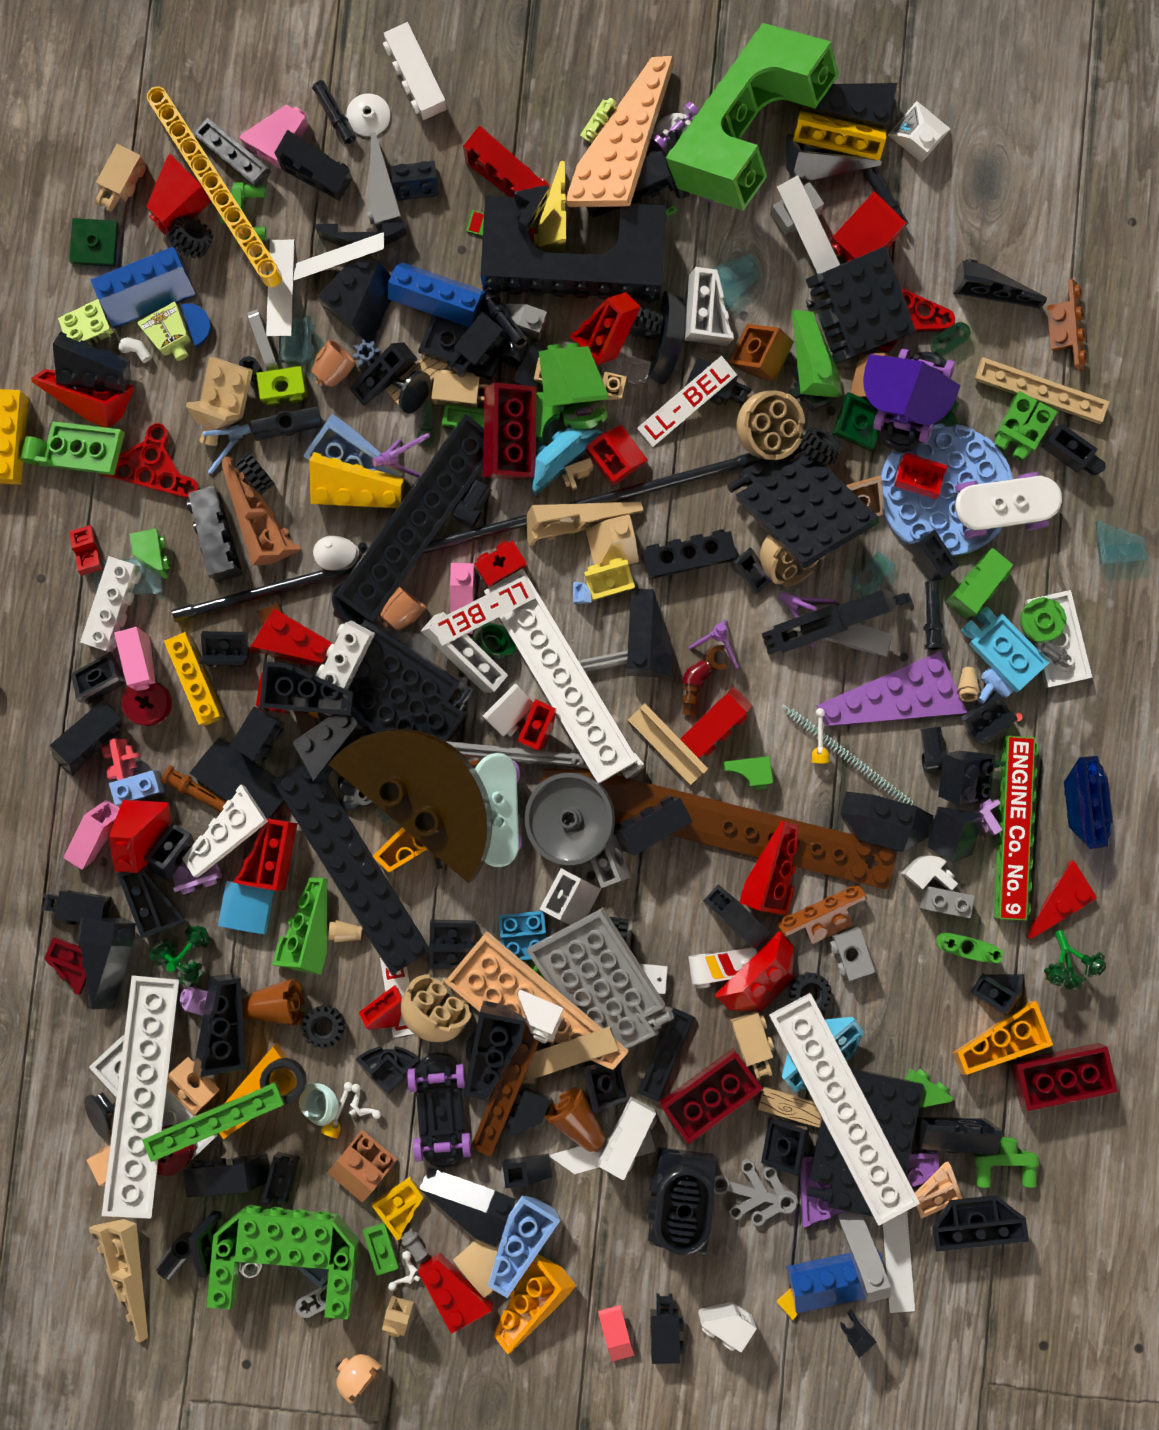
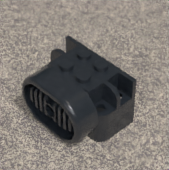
[647,1147,716,1255]

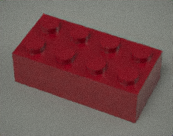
[483,383,537,481]
[1010,1043,1118,1111]
[660,1048,763,1144]

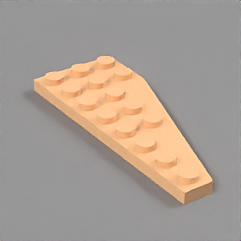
[566,56,675,207]
[445,932,629,1070]

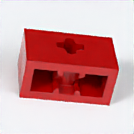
[474,540,528,588]

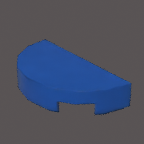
[181,303,212,348]

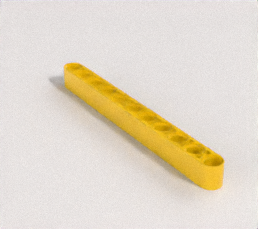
[147,87,282,287]

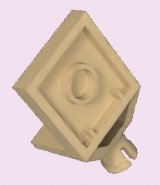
[186,357,253,446]

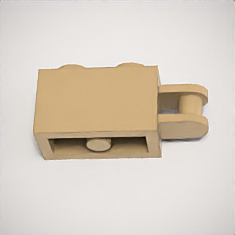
[95,144,146,212]
[432,370,488,408]
[730,1011,775,1081]

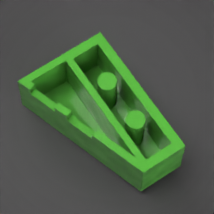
[945,548,1013,619]

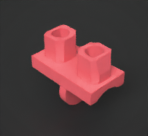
[102,738,141,780]

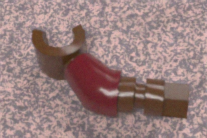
[682,645,727,716]

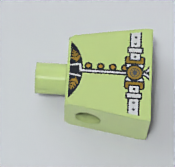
[137,302,192,361]

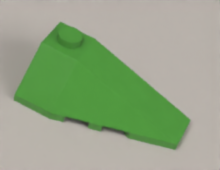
[792,310,842,398]
[272,878,327,974]

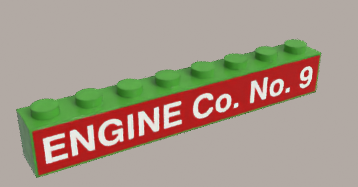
[994,736,1038,920]

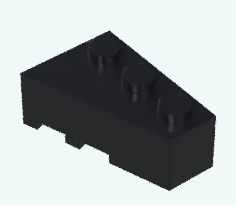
[274,129,353,201]
[50,700,122,776]
[293,706,369,782]
[183,1153,269,1198]

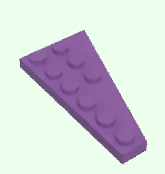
[816,652,967,726]
[800,1152,939,1228]

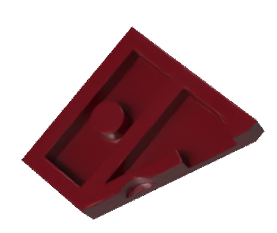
[44,937,87,995]

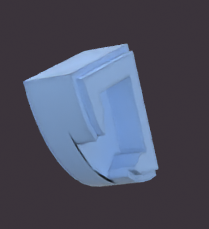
[573,582,591,605]

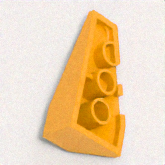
[494,1254,577,1354]

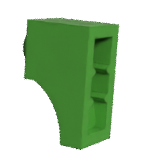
[536,392,564,442]
[722,756,773,790]

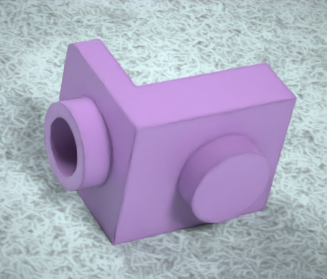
[975,798,1002,835]
[180,985,207,1016]

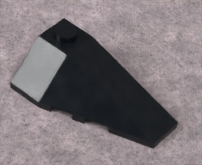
[786,134,882,181]
[953,259,1047,309]
[627,588,673,678]
[259,661,354,716]
[78,917,136,1010]
[464,1000,526,1100]

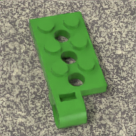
[19,421,125,475]

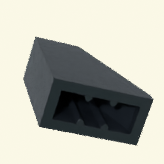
[703,884,770,949]

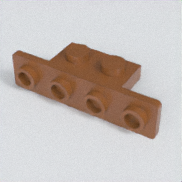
[1047,279,1087,371]
[777,884,867,944]

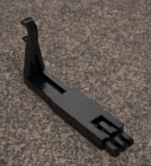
[761,589,912,655]

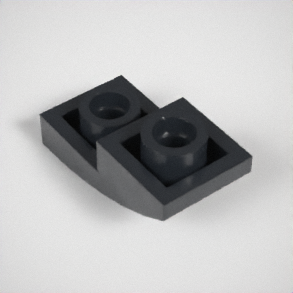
[512,341,548,387]

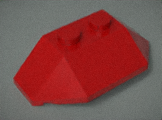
[715,931,794,1011]

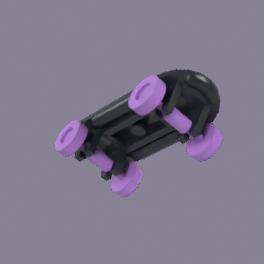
[874,348,956,453]
[408,1052,471,1168]

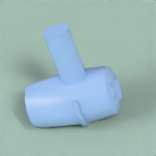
[977,667,1013,704]

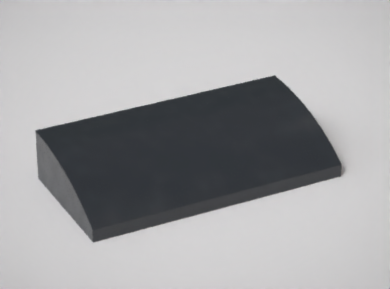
[190,737,284,827]

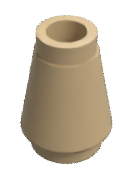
[957,667,980,702]
[328,920,362,943]

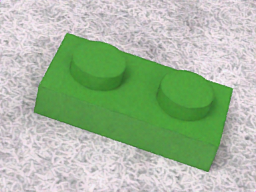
[363,1222,399,1276]

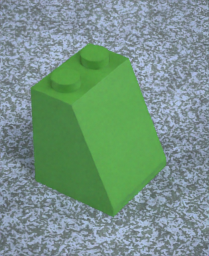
[539,343,608,407]

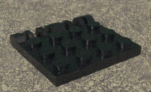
[806,246,916,364]

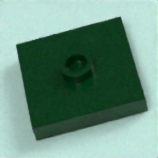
[69,218,119,267]
[832,392,880,451]

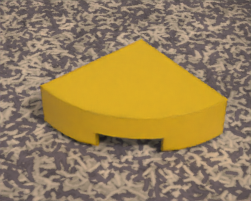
[777,1288,798,1320]

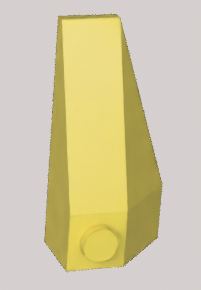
[534,161,566,253]

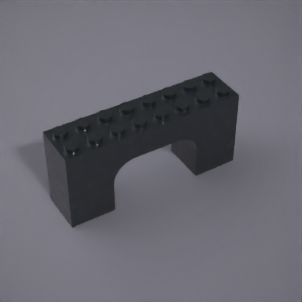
[480,196,666,302]

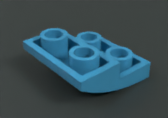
[218,881,274,934]
[498,911,547,961]

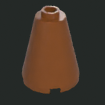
[242,979,305,1026]
[545,1087,606,1152]

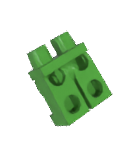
[994,391,1057,462]

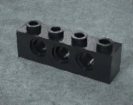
[642,529,737,580]

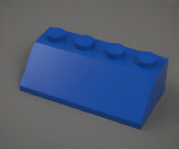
[91,247,196,328]
[388,263,487,327]
[786,1248,884,1313]

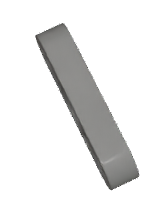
[247,309,279,371]
[295,1274,359,1318]

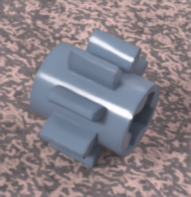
[353,339,381,368]

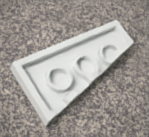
[182,785,268,878]

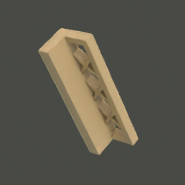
[627,703,708,785]

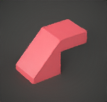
[598,1305,634,1362]

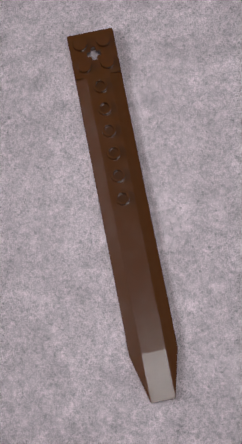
[540,769,897,890]

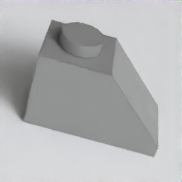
[498,304,547,340]

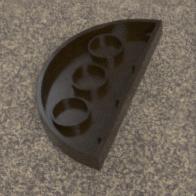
[328,729,492,883]

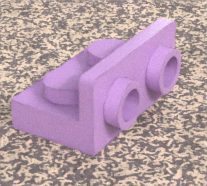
[172,861,222,895]

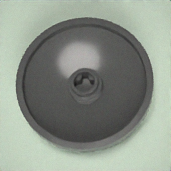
[525,773,615,865]

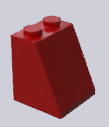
[146,154,211,235]
[830,191,906,262]
[109,800,172,873]

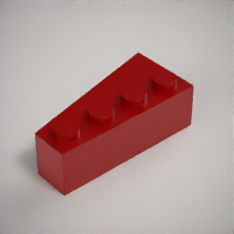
[463,125,551,205]

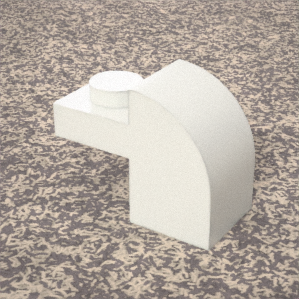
[901,856,958,890]

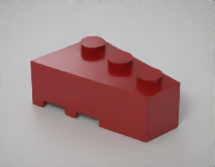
[570,292,641,365]
[249,608,334,668]
[233,818,297,891]
[418,1253,493,1334]

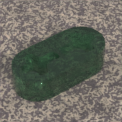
[930,322,971,357]

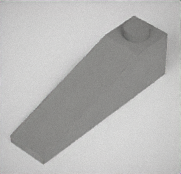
[367,132,402,231]
[837,1211,891,1303]

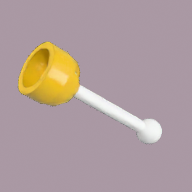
[811,708,830,763]
[321,1082,353,1138]

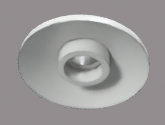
[346,94,391,137]

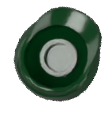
[473,623,516,660]

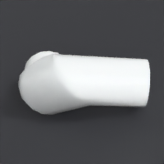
[118,337,152,363]

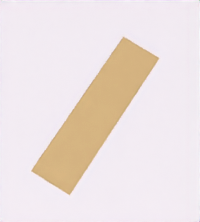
[525,1027,618,1081]

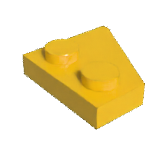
[372,1176,423,1241]

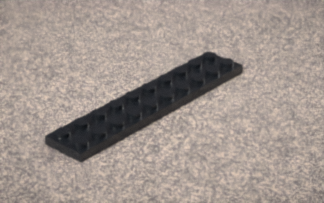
[334,414,484,623]
[272,763,429,975]

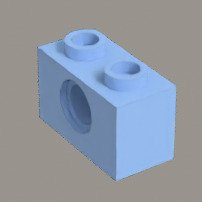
[109,770,166,805]

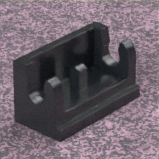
[907,529,959,581]
[262,1152,300,1206]
[840,1309,877,1358]

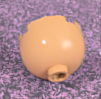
[337,1354,382,1405]

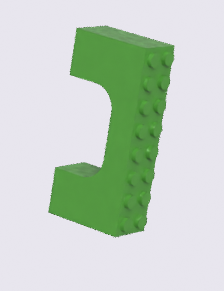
[666,23,839,211]

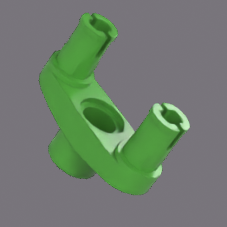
[219,182,267,244]
[936,933,1004,963]
[975,1137,1039,1188]

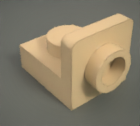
[562,458,593,492]

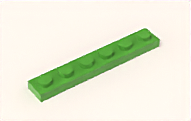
[142,1082,285,1162]

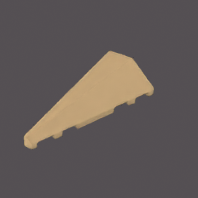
[527,502,643,546]
[89,1219,148,1342]

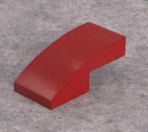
[69,525,103,576]

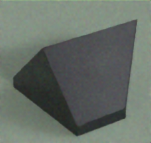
[970,973,1024,1015]

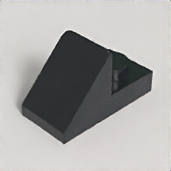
[514,185,550,233]
[733,547,772,594]

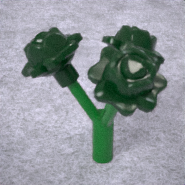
[149,925,211,987]
[1044,930,1106,990]

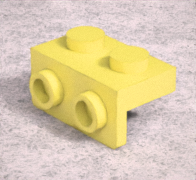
[584,558,635,601]

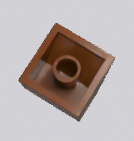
[728,324,794,381]

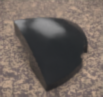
[355,1046,421,1095]

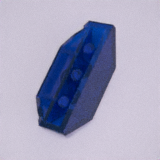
[1064,756,1113,849]

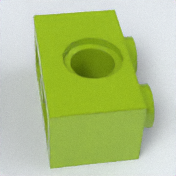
[256,366,308,407]

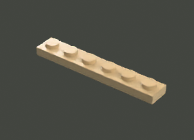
[974,357,1110,424]

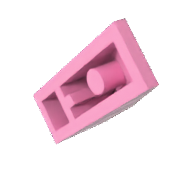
[450,563,475,634]

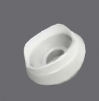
[313,536,359,570]

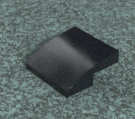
[429,919,476,969]

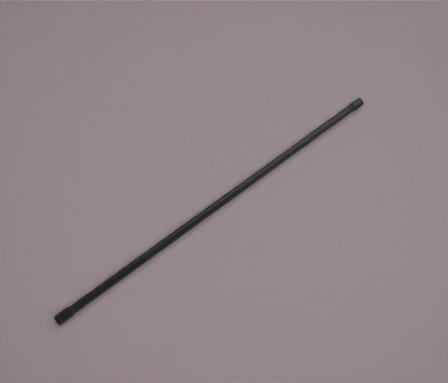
[172,453,760,622]

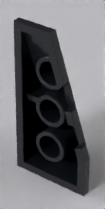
[419,1168,516,1248]

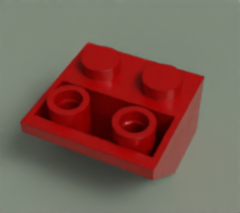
[586,425,648,487]

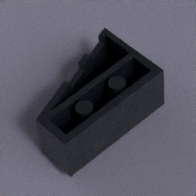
[53,331,131,393]
[613,795,693,856]
[117,868,188,938]

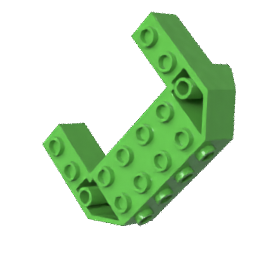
[206,1205,359,1320]

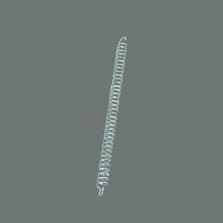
[782,705,913,805]

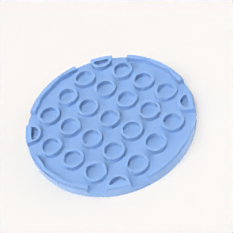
[880,424,1013,557]

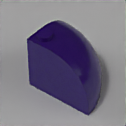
[863,354,961,425]

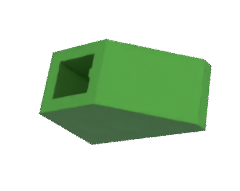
[130,528,171,579]
[904,1069,953,1108]

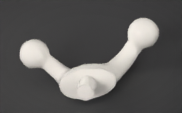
[349,1084,381,1119]
[388,1251,420,1291]

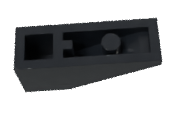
[349,342,418,406]

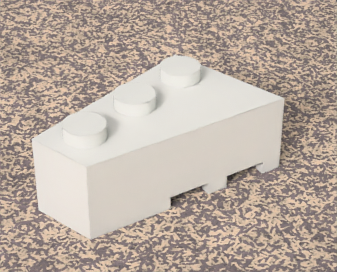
[684,267,734,346]
[598,1097,657,1180]

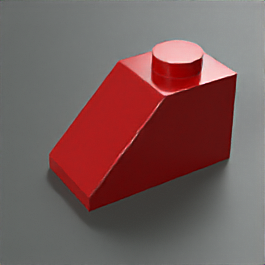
[518,699,557,750]

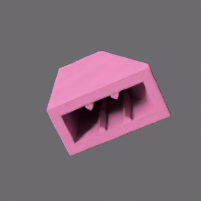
[239,105,309,169]
[114,627,155,691]
[63,800,120,870]

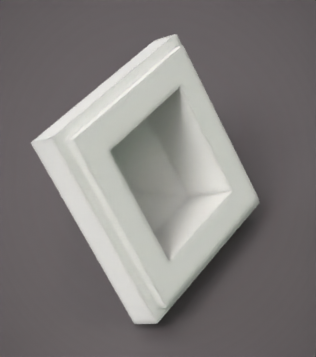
[621,753,645,779]

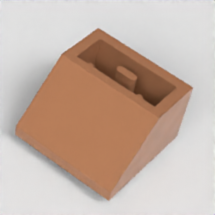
[327,1130,397,1203]

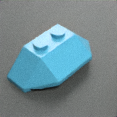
[532,428,603,496]
[782,1017,865,1092]

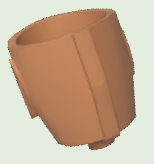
[311,340,356,387]
[379,586,427,632]

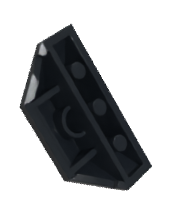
[840,791,934,852]
[932,1195,1029,1252]

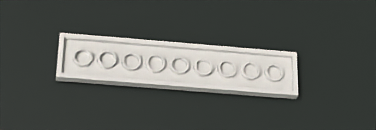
[484,568,638,784]
[101,976,179,1219]
[769,993,920,1226]

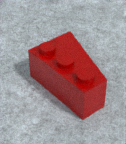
[680,686,752,759]

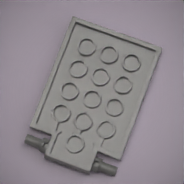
[527,908,674,1049]

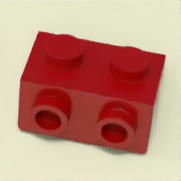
[894,453,948,500]

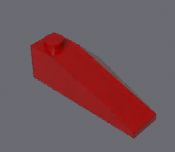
[31,369,134,428]
[740,821,799,916]

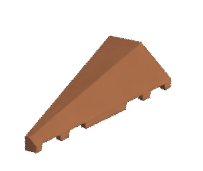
[221,457,301,565]

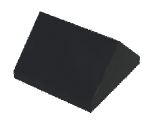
[71,652,126,704]
[927,807,984,863]
[583,1061,627,1114]
[761,1117,808,1176]

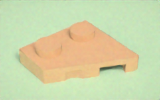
[915,1162,963,1219]

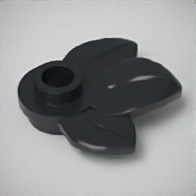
[338,776,373,810]

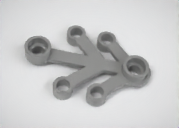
[714,1159,798,1226]

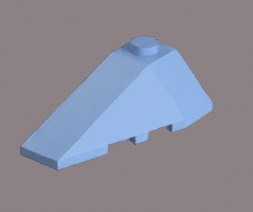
[304,414,403,477]
[488,1196,560,1298]

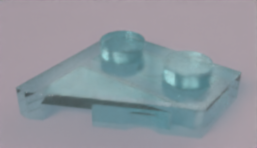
[712,253,761,310]
[1095,521,1147,565]

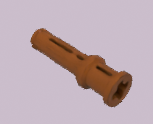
[161,765,227,813]

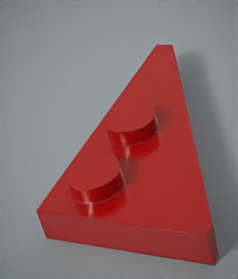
[1026,860,1097,940]

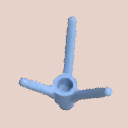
[202,424,251,475]

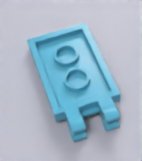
[961,606,1050,693]

